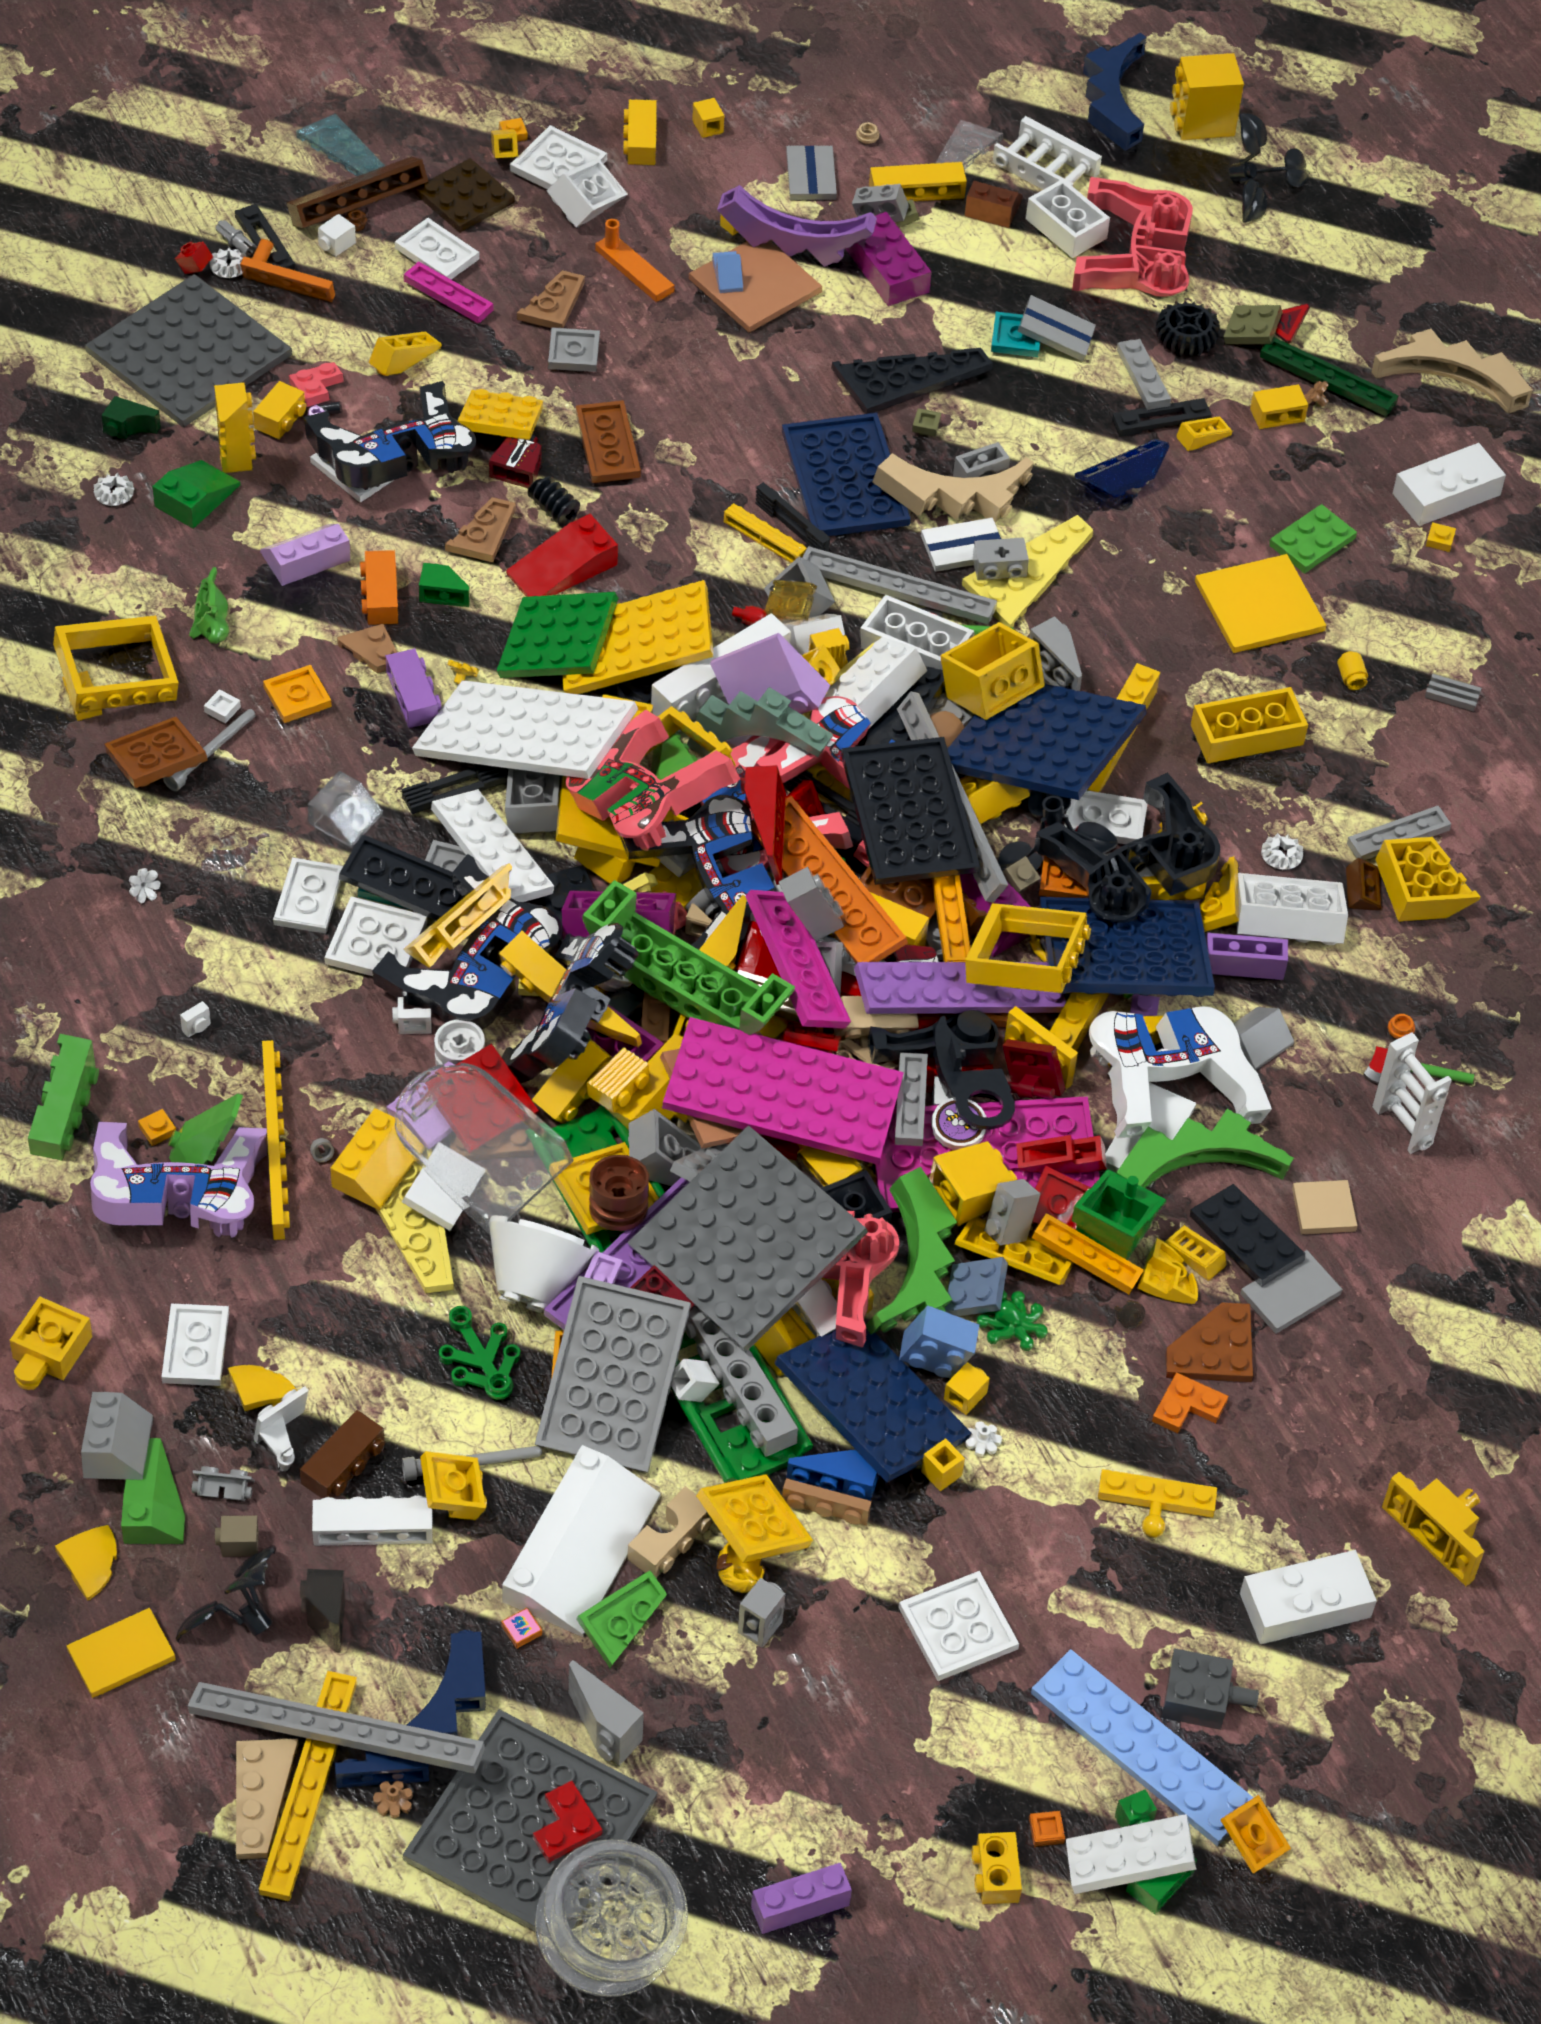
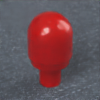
[732,605,767,626]

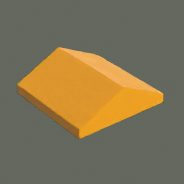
[1220,1795,1291,1873]

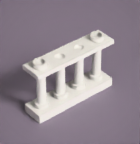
[992,116,1102,190]
[1372,1032,1451,1154]

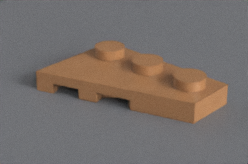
[517,270,585,328]
[445,497,516,562]

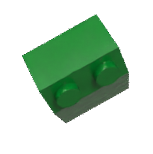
[152,460,241,529]

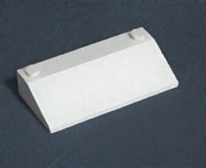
[502,1445,661,1637]

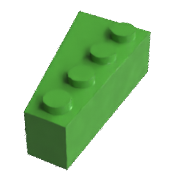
[28,1034,99,1161]

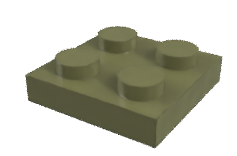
[1224,305,1282,344]

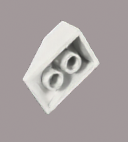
[547,158,628,227]

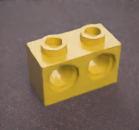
[972,1832,1022,1904]

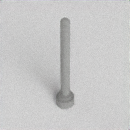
[163,709,255,791]
[402,1446,542,1481]

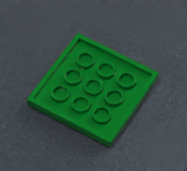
[497,592,618,678]

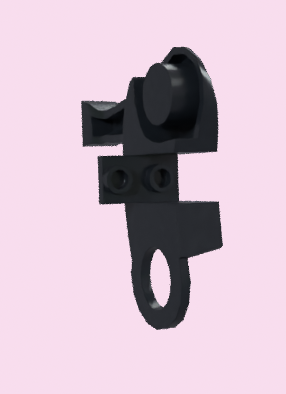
[867,1010,1015,1130]

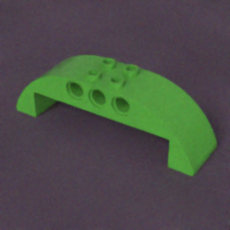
[582,880,795,1035]

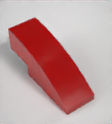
[1016,1135,1107,1173]

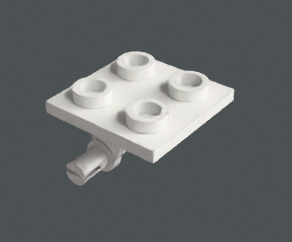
[253,1386,309,1471]

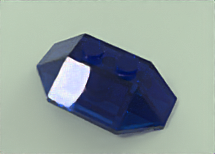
[1074,439,1169,497]

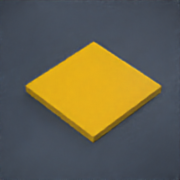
[1195,554,1327,653]
[555,776,661,867]

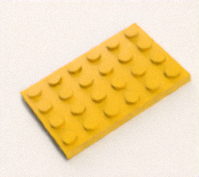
[563,580,714,694]

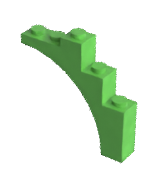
[1116,1109,1294,1189]
[866,1167,957,1335]

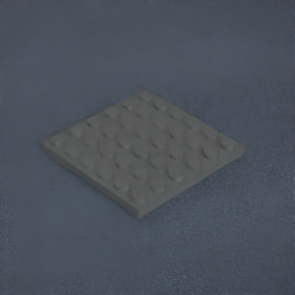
[85,274,292,428]
[627,1125,868,1352]
[403,1709,658,1947]

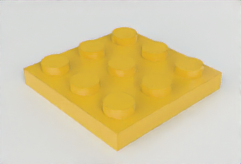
[458,389,543,440]
[549,1142,659,1235]
[696,1474,813,1563]

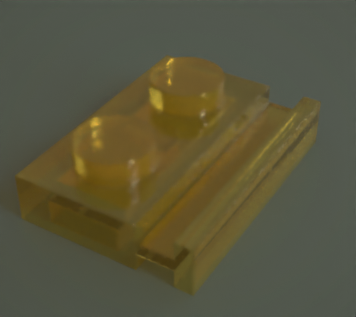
[765,580,817,621]

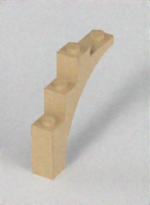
[1371,329,1533,414]
[873,453,1034,523]

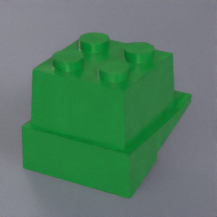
[1072,1169,1167,1260]

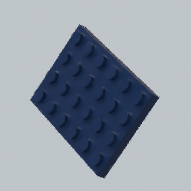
[782,413,911,536]
[774,1322,972,1482]

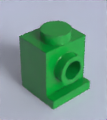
[1114,1789,1157,1828]

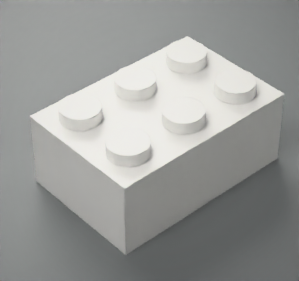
[1026,179,1110,258]

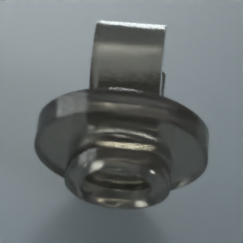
[1114,1300,1145,1329]

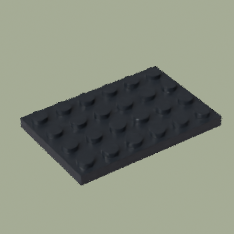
[841,737,980,885]

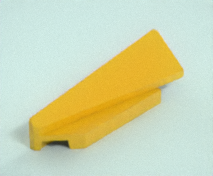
[403,863,512,968]

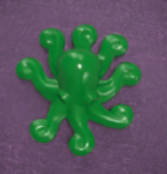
[976,1290,1048,1351]

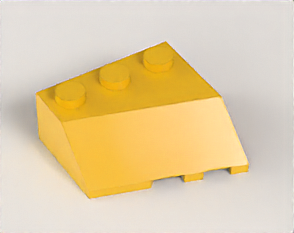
[1375,837,1480,921]

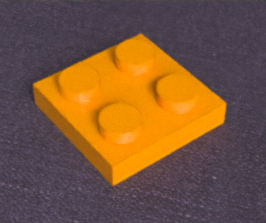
[263,665,332,723]

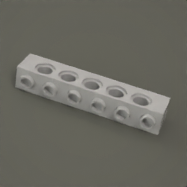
[685,1307,798,1457]

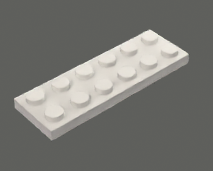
[431,789,554,902]

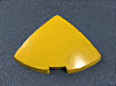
[1138,1238,1198,1304]
[228,1365,297,1411]
[55,1525,117,1601]

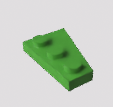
[576,1570,667,1668]

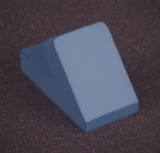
[712,251,743,293]

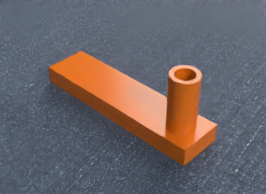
[595,219,675,302]
[240,239,335,302]

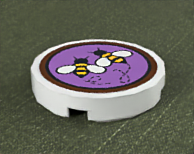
[932,1098,986,1150]

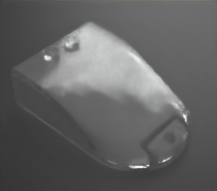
[394,1063,574,1235]

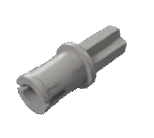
[215,220,257,257]

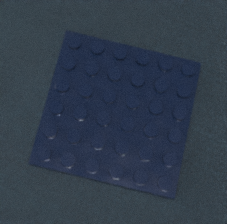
[947,684,1147,800]
[1039,897,1215,997]

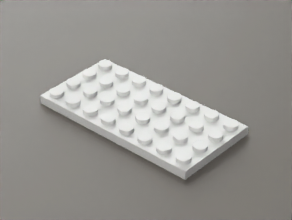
[412,680,638,779]

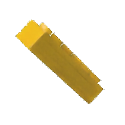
[724,503,807,563]

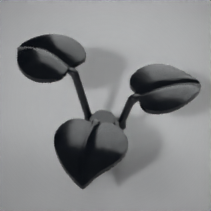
[1229,113,1308,223]
[998,790,1118,872]
[176,1545,276,1643]

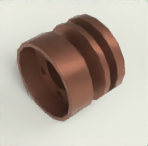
[589,1155,649,1231]

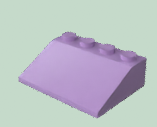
[710,633,830,714]

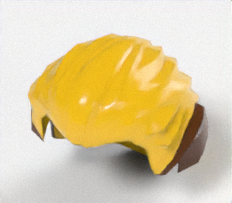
[716,1543,765,1593]

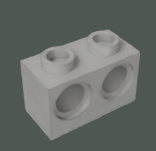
[852,184,909,222]

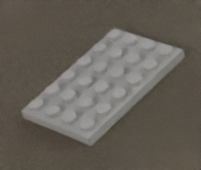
[535,1276,691,1473]

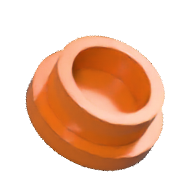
[1388,1014,1415,1039]

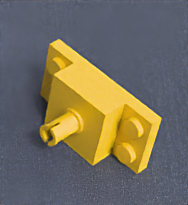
[1382,1472,1484,1586]

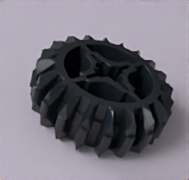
[1155,300,1220,357]

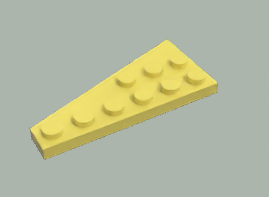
[962,515,1093,627]

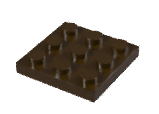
[415,158,514,233]

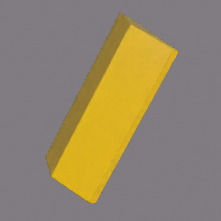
[605,1033,683,1130]
[955,1217,1074,1285]

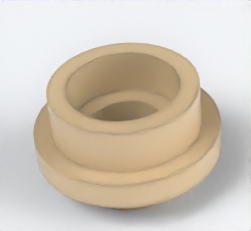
[856,123,879,144]

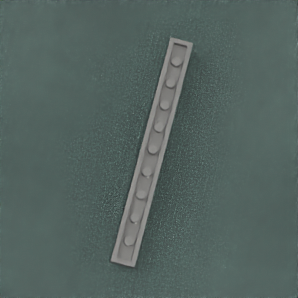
[897,691,1008,903]
[187,1682,485,1774]

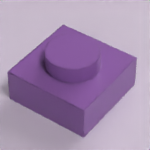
[1130,994,1160,1016]

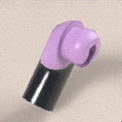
[308,401,342,416]

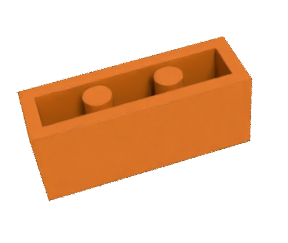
[360,550,398,625]

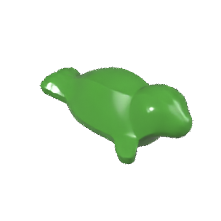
[189,567,229,644]

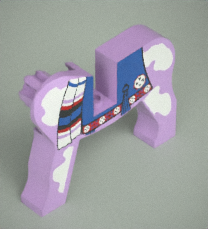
[91,1122,268,1238]

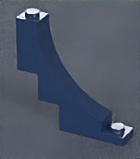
[335,1630,486,1788]

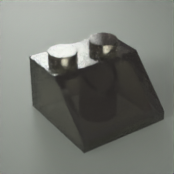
[300,1569,346,1653]

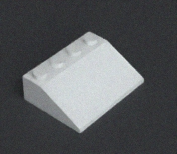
[1236,873,1348,945]

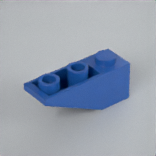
[786,1450,879,1501]

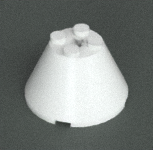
[489,1215,600,1313]

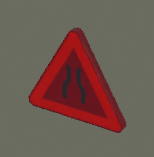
[1275,304,1310,344]

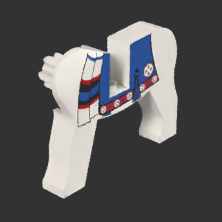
[1089,1006,1272,1139]

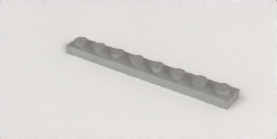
[802,546,997,624]

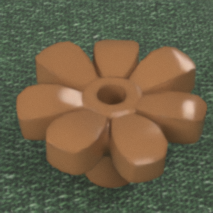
[1304,381,1329,407]
[373,1780,413,1818]

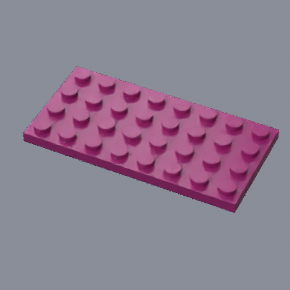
[662,1017,904,1165]
[874,1096,1100,1213]

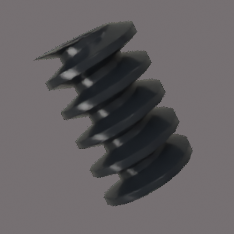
[527,476,580,528]

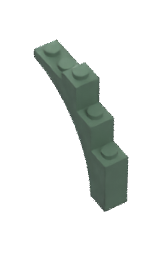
[687,687,834,757]

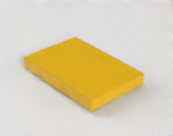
[66,1608,176,1698]

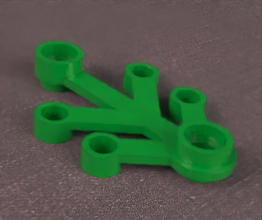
[439,1306,520,1399]

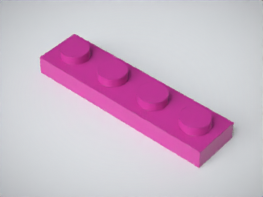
[403,261,493,324]

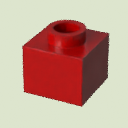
[175,241,213,274]

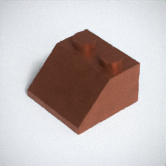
[965,181,1023,228]

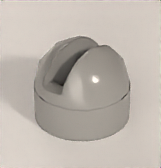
[310,1138,334,1162]

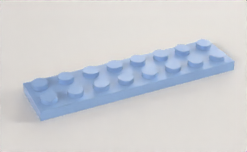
[1031,1649,1254,1846]

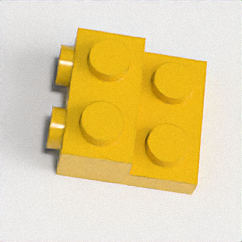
[420,1451,487,1520]

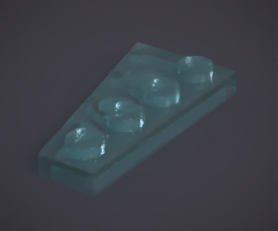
[296,114,385,176]

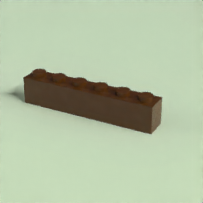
[286,156,429,228]

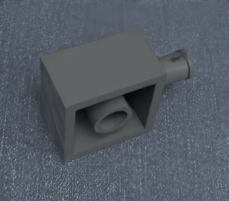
[1161,1648,1259,1730]

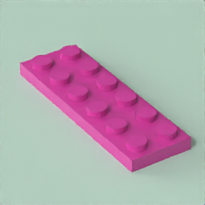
[745,890,851,1029]

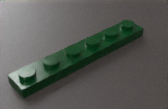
[1260,337,1399,416]

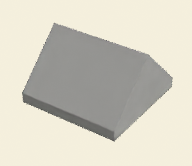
[1233,1007,1294,1071]

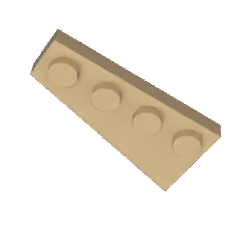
[236,1739,299,1859]

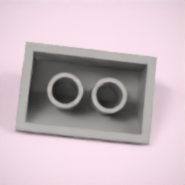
[81,1392,153,1480]

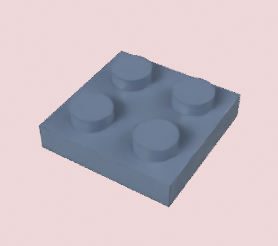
[945,1257,1008,1316]

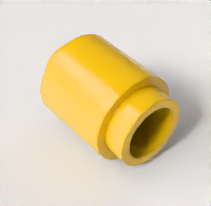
[1337,651,1368,690]

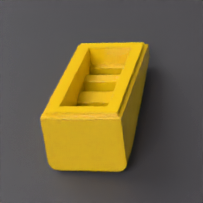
[1177,417,1233,451]
[1165,1225,1227,1281]

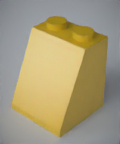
[929,1141,1017,1226]

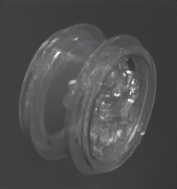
[535,1839,688,1997]

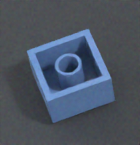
[899,1305,979,1379]

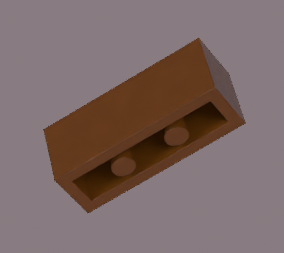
[300,1410,385,1499]

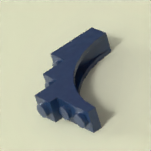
[1083,32,1147,151]

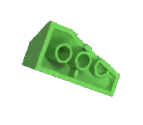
[651,731,698,814]
[168,1094,243,1165]
[121,1438,185,1544]

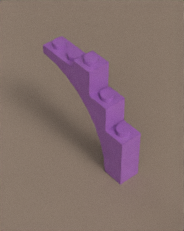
[717,185,877,267]

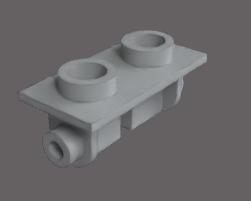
[192,1466,255,1501]

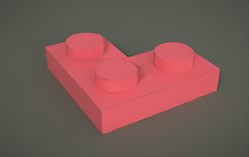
[289,362,344,407]

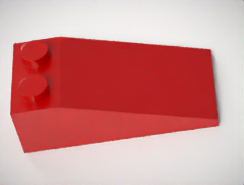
[506,514,618,597]
[741,765,786,885]

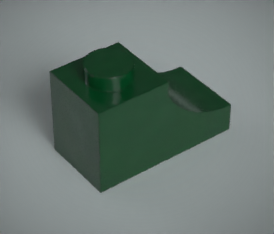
[101,396,161,440]

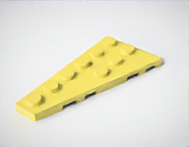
[375,1148,454,1293]

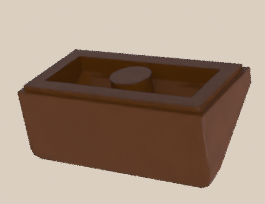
[1346,858,1381,910]

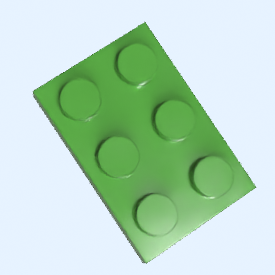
[1269,504,1357,574]

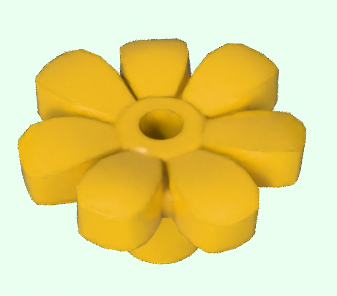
[447,660,479,684]

